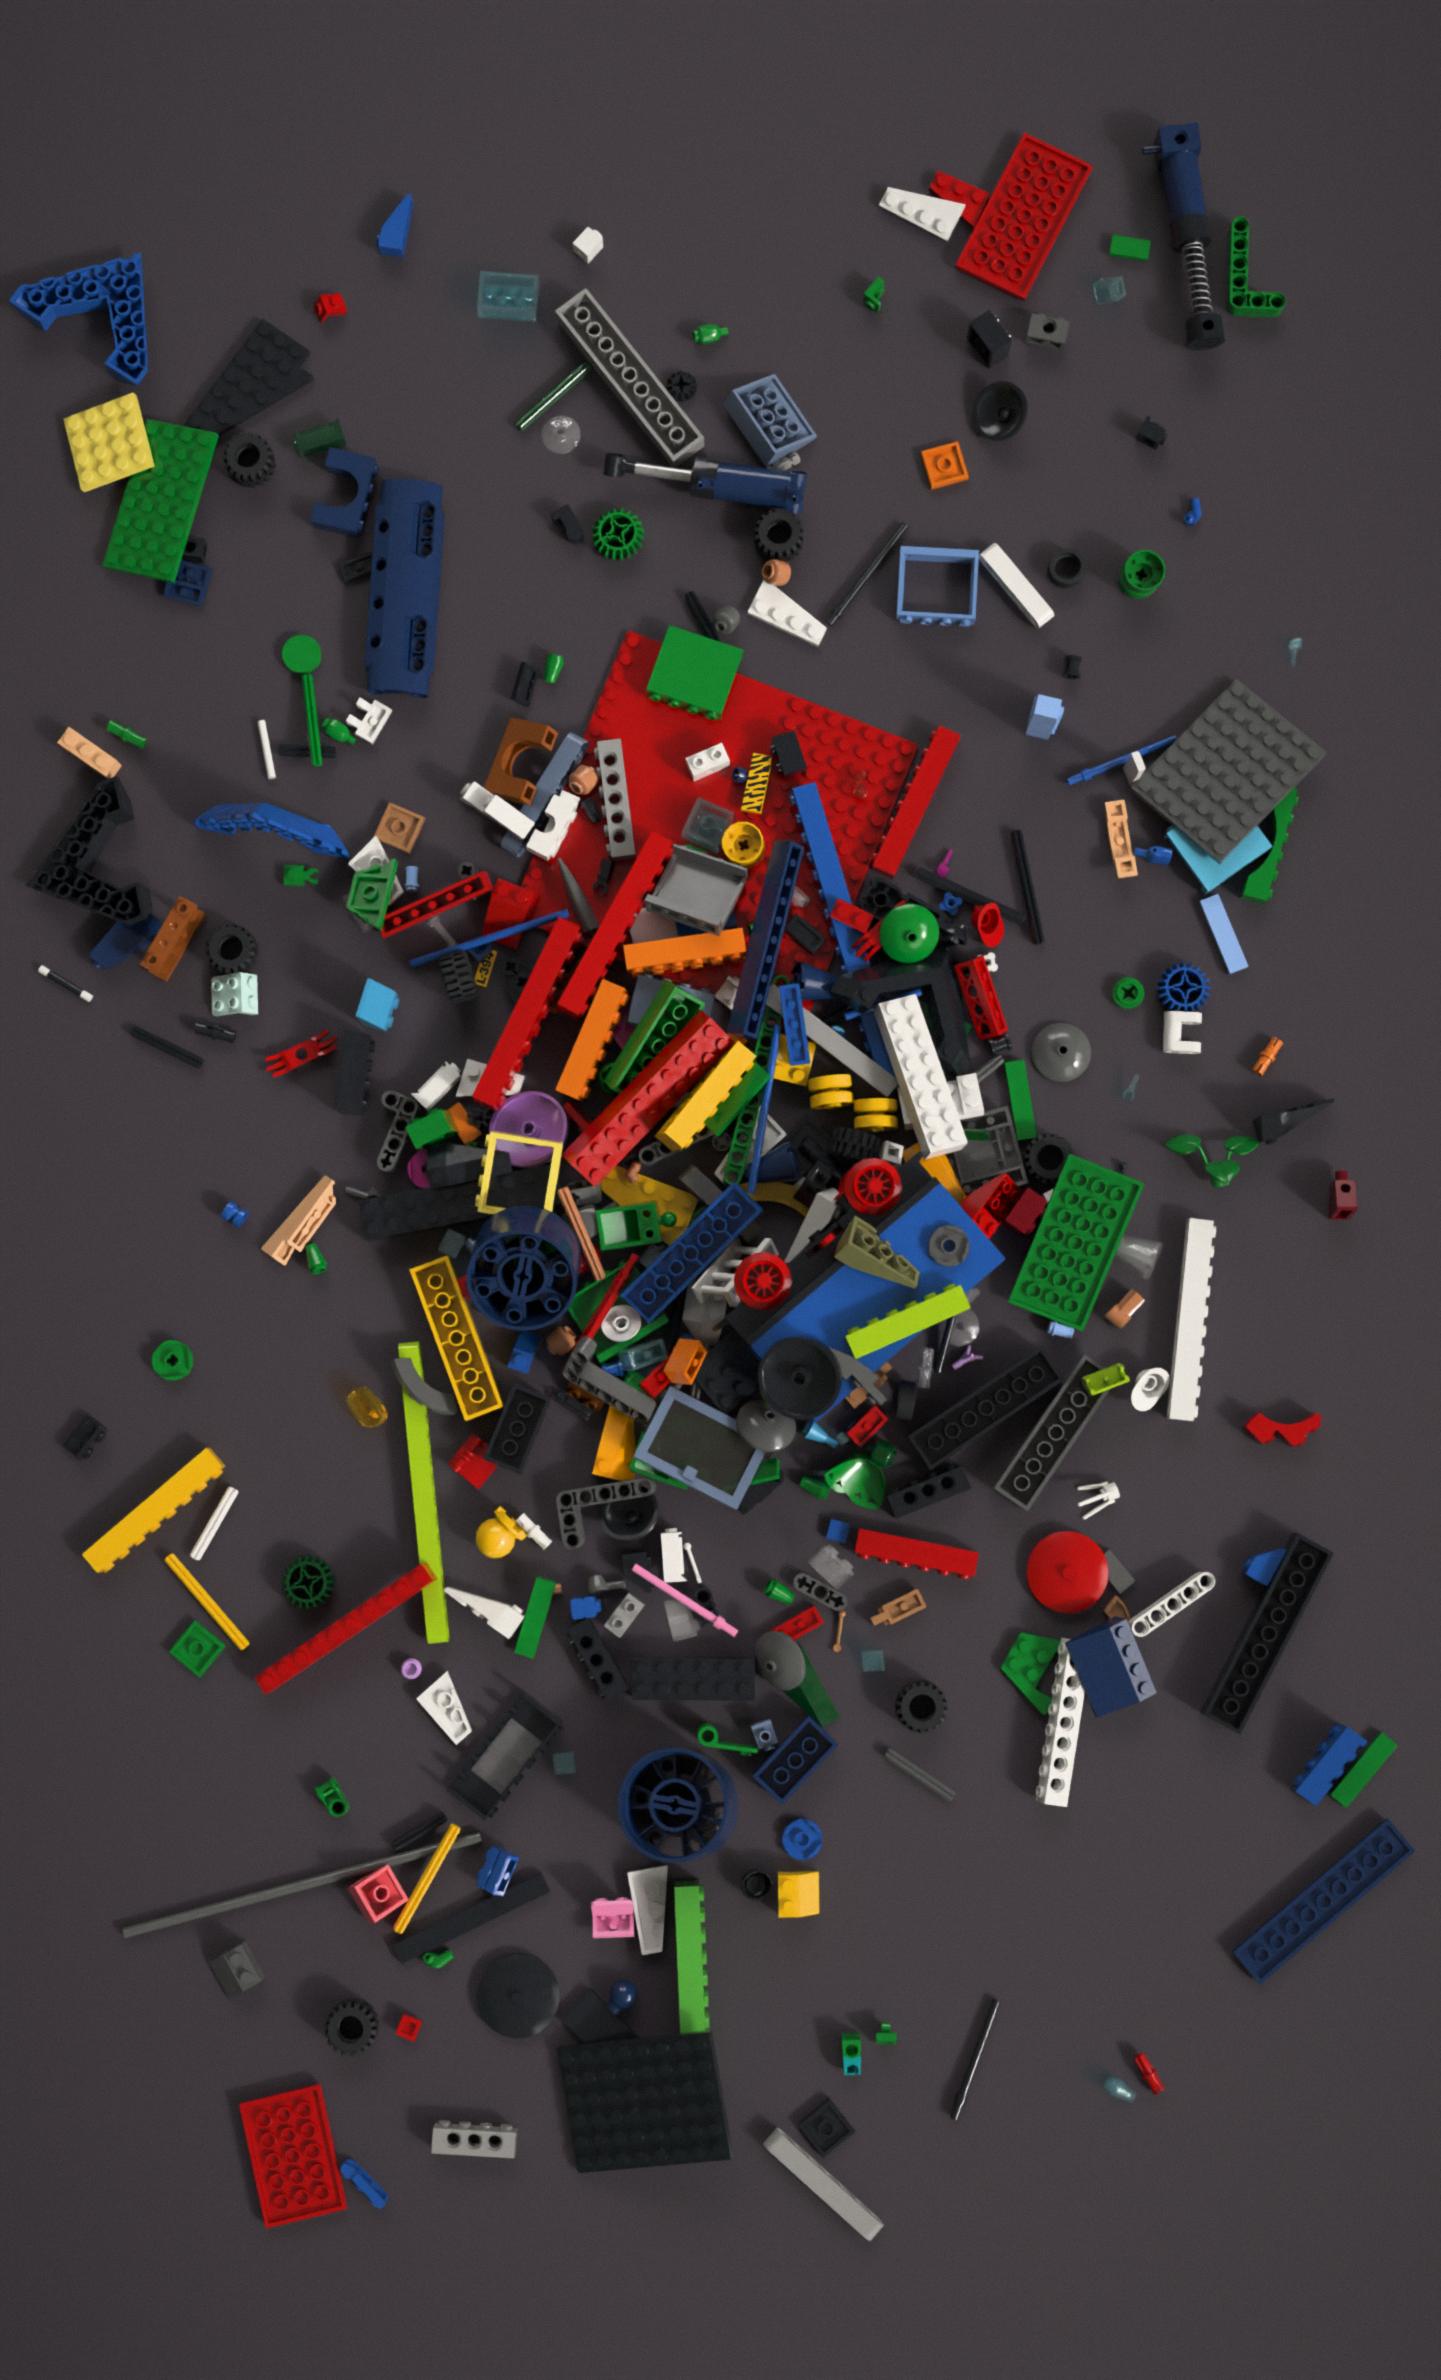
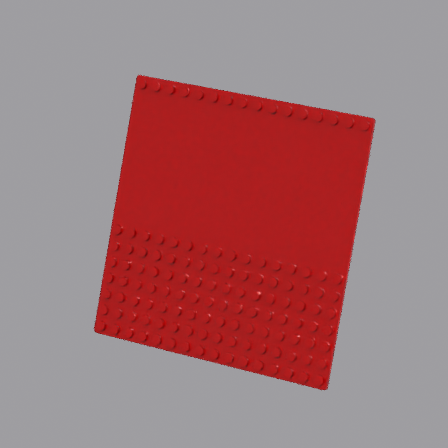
[521,631,918,1027]

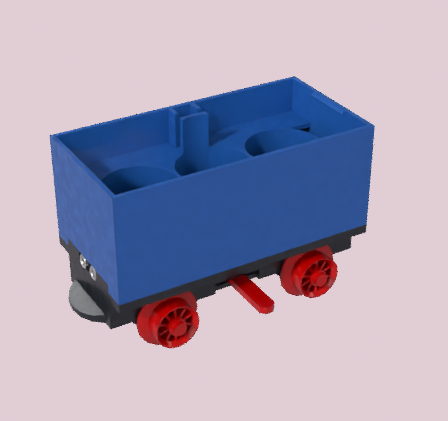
[712,1148,1005,1422]

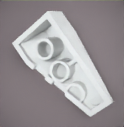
[784,1187,843,1263]
[444,1587,525,1639]

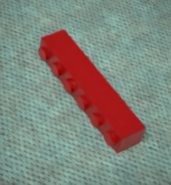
[380,871,494,938]
[854,1528,979,1580]

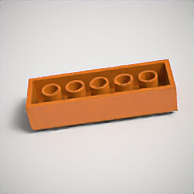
[623,928,746,978]
[555,979,631,1102]

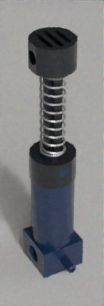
[1142,122,1225,351]

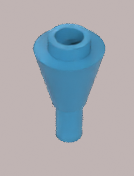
[802,1421,838,1449]

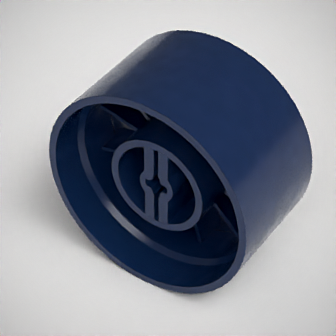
[466,1206,581,1331]
[618,1748,739,1863]

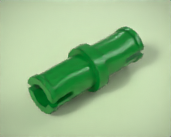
[106,720,147,750]

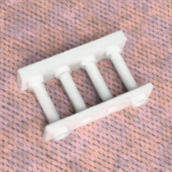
[692,1236,779,1307]

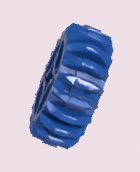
[1156,962,1211,1012]

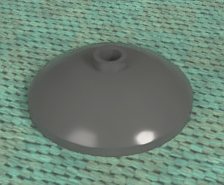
[1031,1023,1091,1082]
[736,1399,796,1452]
[755,1631,806,1690]

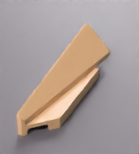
[261,1176,336,1266]

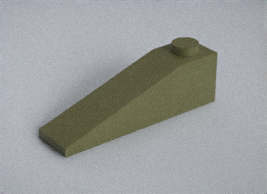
[834,1216,920,1288]

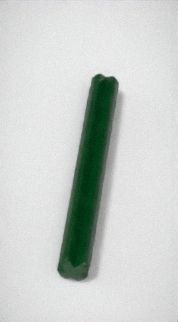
[515,361,591,431]

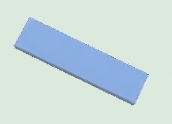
[1199,894,1248,975]

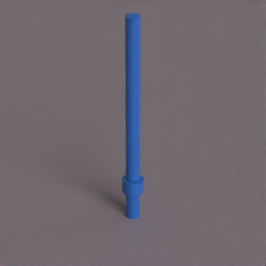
[1066,735,1177,785]

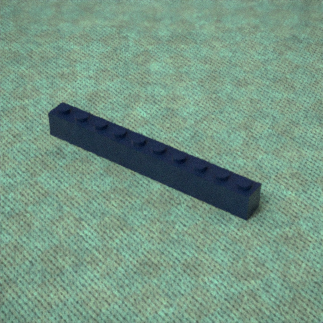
[727,840,804,1039]

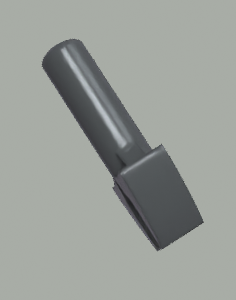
[345,1186,382,1200]

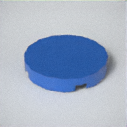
[782,1818,823,1860]

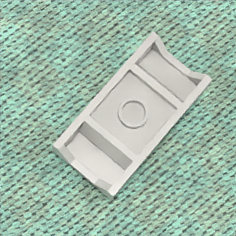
[897,1073,984,1130]

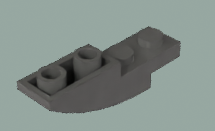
[829,1348,887,1405]

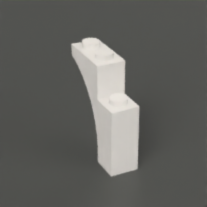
[460,781,535,840]

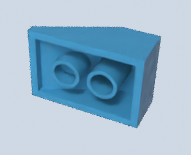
[356,978,400,1032]

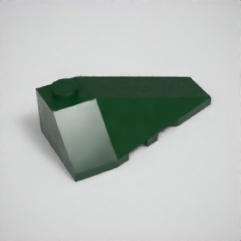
[784,1645,840,1727]

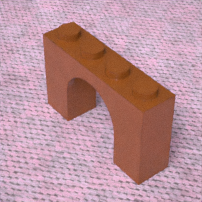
[484,718,558,806]

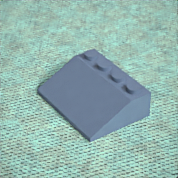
[723,374,817,467]

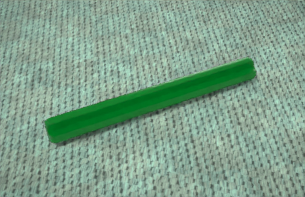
[302,674,322,767]

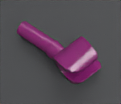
[936,849,953,877]

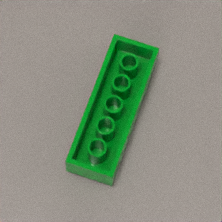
[603,979,706,1094]

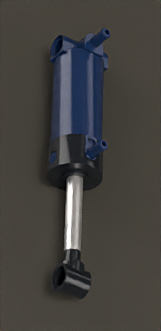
[603,453,807,514]

